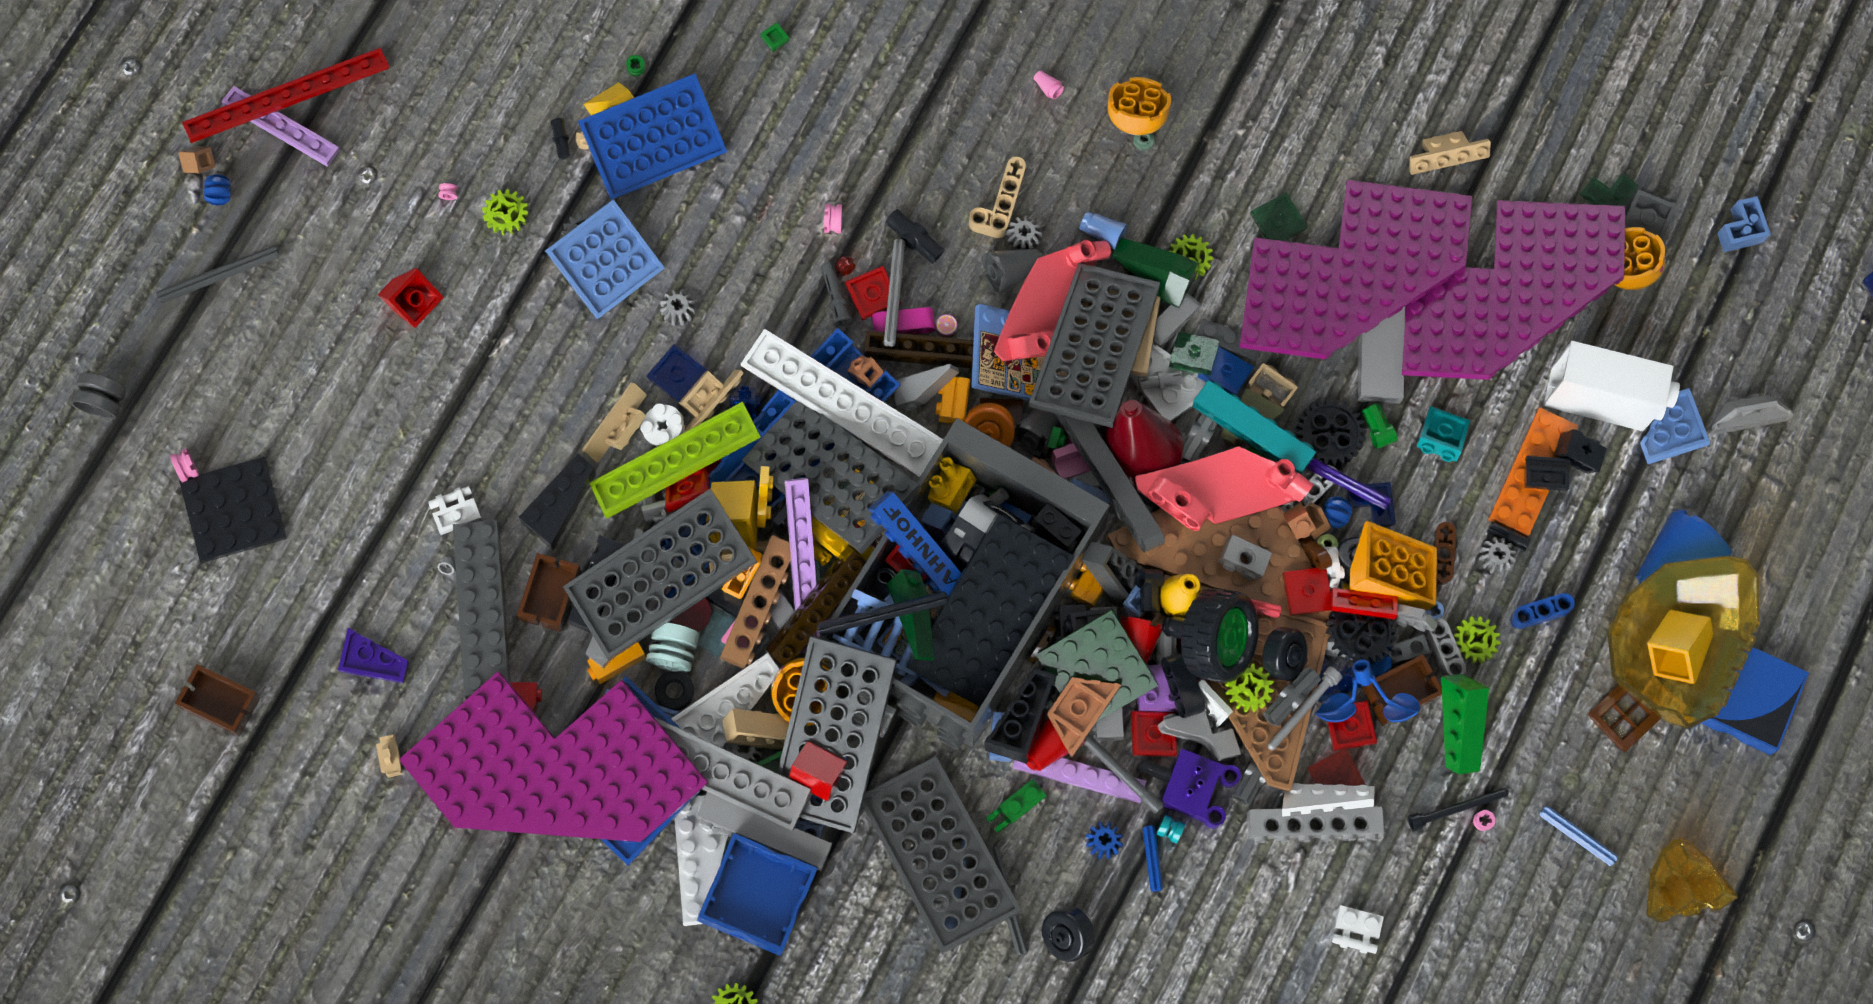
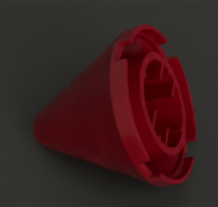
[1101,400,1184,489]

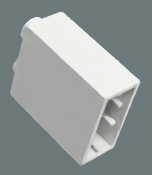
[1543,341,1680,431]

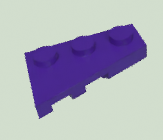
[338,628,409,684]

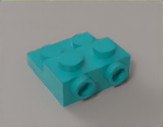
[1416,406,1470,462]

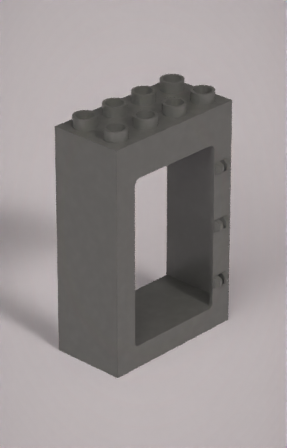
[819,418,1110,750]

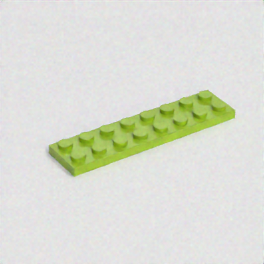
[590,402,761,519]

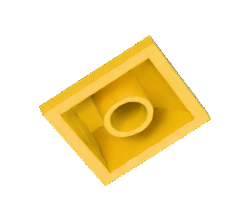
[584,82,634,115]

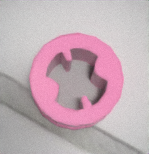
[438,183,458,200]
[1473,810,1495,831]

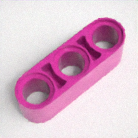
[872,307,936,335]

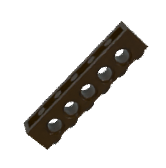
[864,331,974,368]
[766,545,867,665]

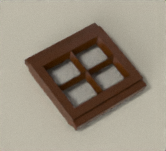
[1587,680,1662,753]

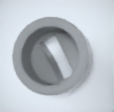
[437,556,456,575]

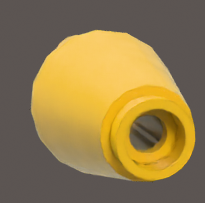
[1160,574,1202,617]

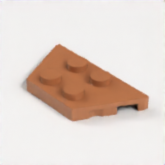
[1047,677,1121,757]

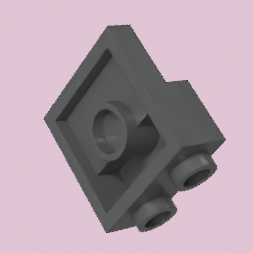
[1625,187,1677,239]

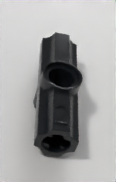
[885,209,944,264]

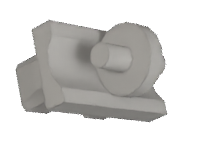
[641,492,679,523]

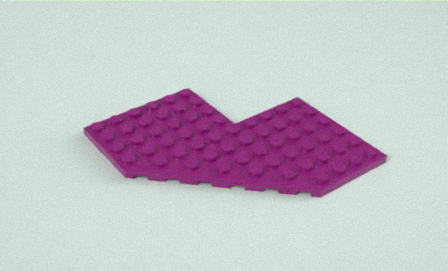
[1239,180,1472,359]
[1402,200,1625,380]
[400,672,709,842]

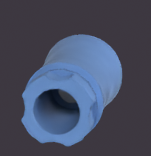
[1079,211,1128,250]

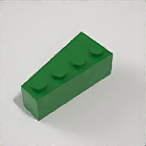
[1441,674,1489,775]

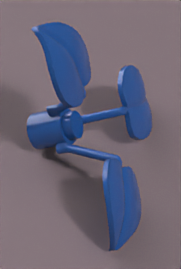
[1315,656,1421,722]

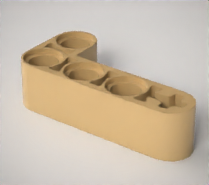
[969,157,1026,238]

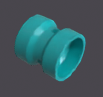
[1156,815,1186,844]

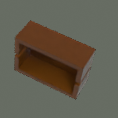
[517,553,581,632]
[1361,654,1442,727]
[175,664,261,737]

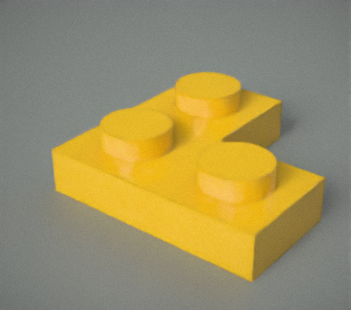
[757,466,773,528]

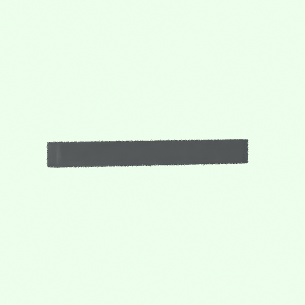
[1053,390,1165,552]

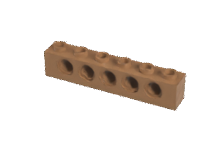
[719,535,791,669]

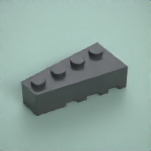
[1081,541,1146,607]

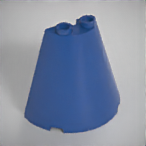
[1635,509,1737,608]

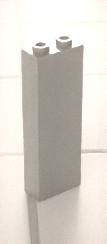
[1357,306,1405,404]

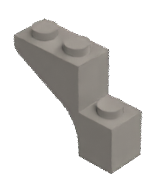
[1158,711,1241,763]

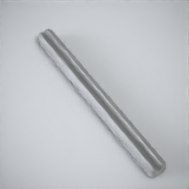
[884,239,905,347]

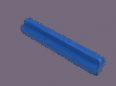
[1143,825,1163,892]

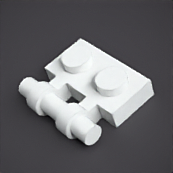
[428,486,482,535]
[1332,905,1384,954]

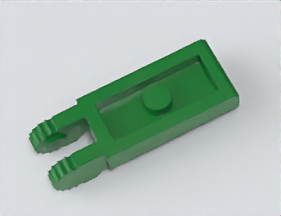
[986,779,1047,833]

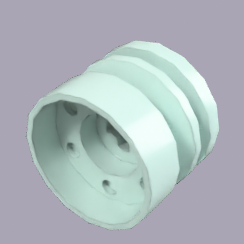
[646,623,700,672]

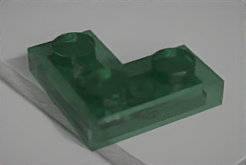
[1580,174,1639,206]

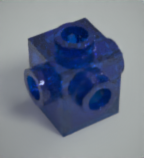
[730,386,761,418]

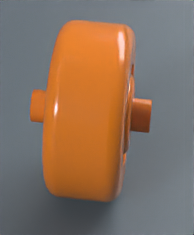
[964,403,1015,447]

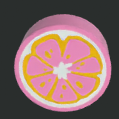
[936,314,957,337]

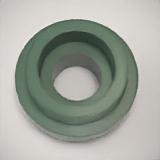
[1133,133,1154,151]

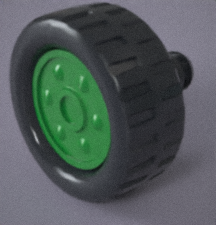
[1162,588,1259,683]

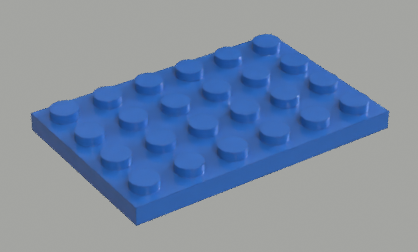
[578,73,727,200]

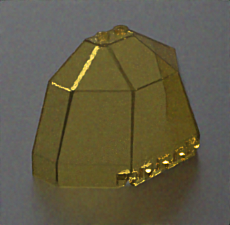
[1607,556,1760,729]

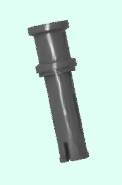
[821,262,853,326]

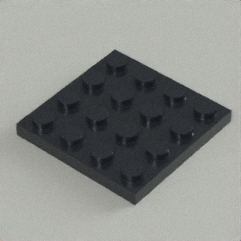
[179,457,287,563]

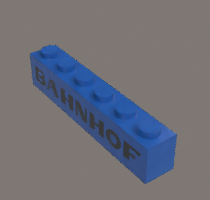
[868,491,961,595]

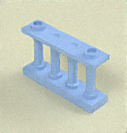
[832,589,916,676]

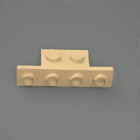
[1409,131,1491,175]
[679,370,744,432]
[582,382,646,462]

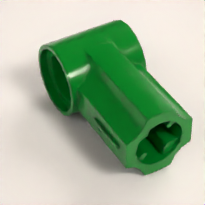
[1362,404,1398,449]

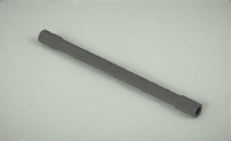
[1047,697,1165,814]

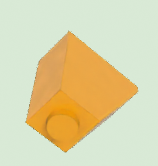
[587,642,646,684]

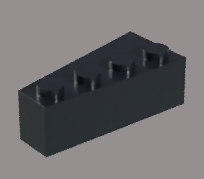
[519,454,596,551]
[568,535,624,633]
[984,668,1056,764]

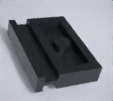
[1524,456,1570,491]

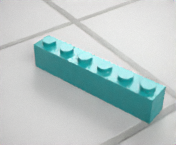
[1192,380,1316,475]

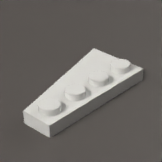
[1282,783,1375,817]

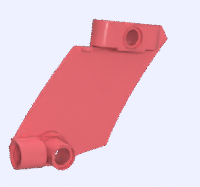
[994,240,1111,361]
[1135,446,1314,531]

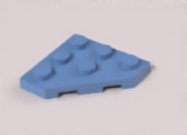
[1640,388,1710,465]

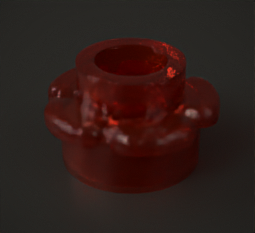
[836,256,856,276]

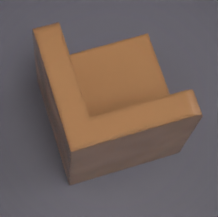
[178,146,215,173]
[1304,502,1331,540]

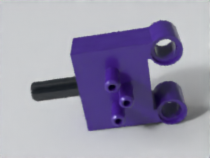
[1139,749,1241,829]

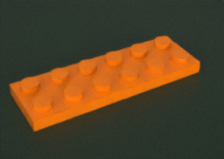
[1488,407,1578,537]

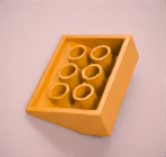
[1350,521,1437,611]

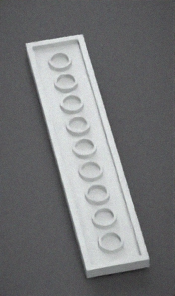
[741,329,943,477]

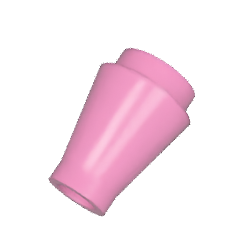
[1034,70,1064,100]

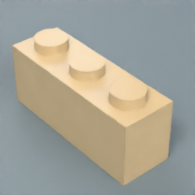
[722,708,789,750]

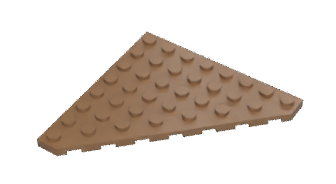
[1106,501,1333,622]
[1164,574,1330,792]

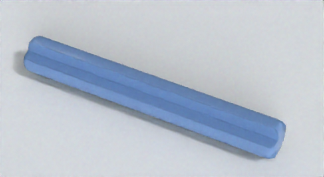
[1540,806,1618,866]

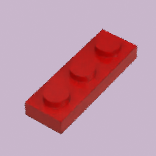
[1331,588,1398,619]

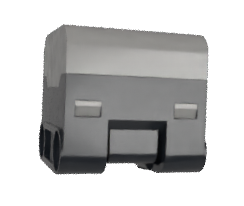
[939,494,1036,564]

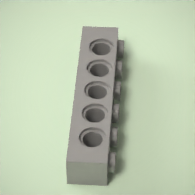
[1247,807,1384,843]

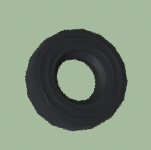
[655,671,694,710]

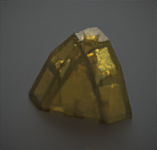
[1646,837,1738,922]

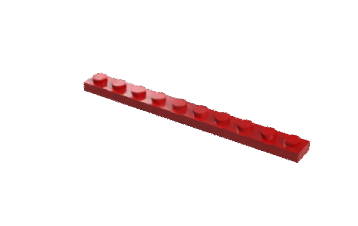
[182,48,389,143]

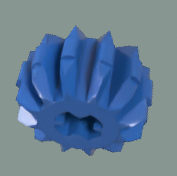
[1086,822,1123,860]

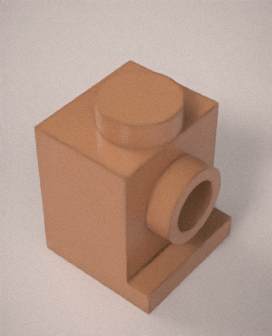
[847,355,884,388]

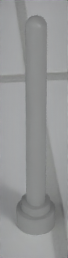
[1268,667,1342,750]

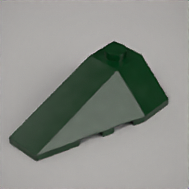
[1112,237,1199,308]
[887,569,935,661]

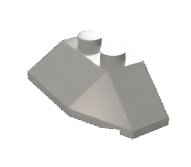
[1706,393,1794,436]

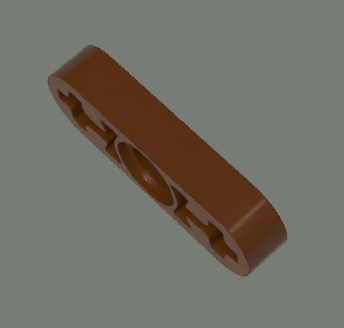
[1434,522,1456,585]
[1298,537,1332,571]

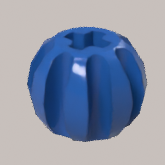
[204,174,231,206]
[1322,496,1352,528]

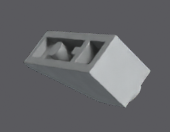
[894,364,959,411]

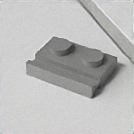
[1395,604,1438,631]

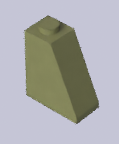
[1220,388,1284,447]

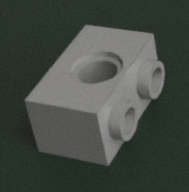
[1217,535,1272,581]

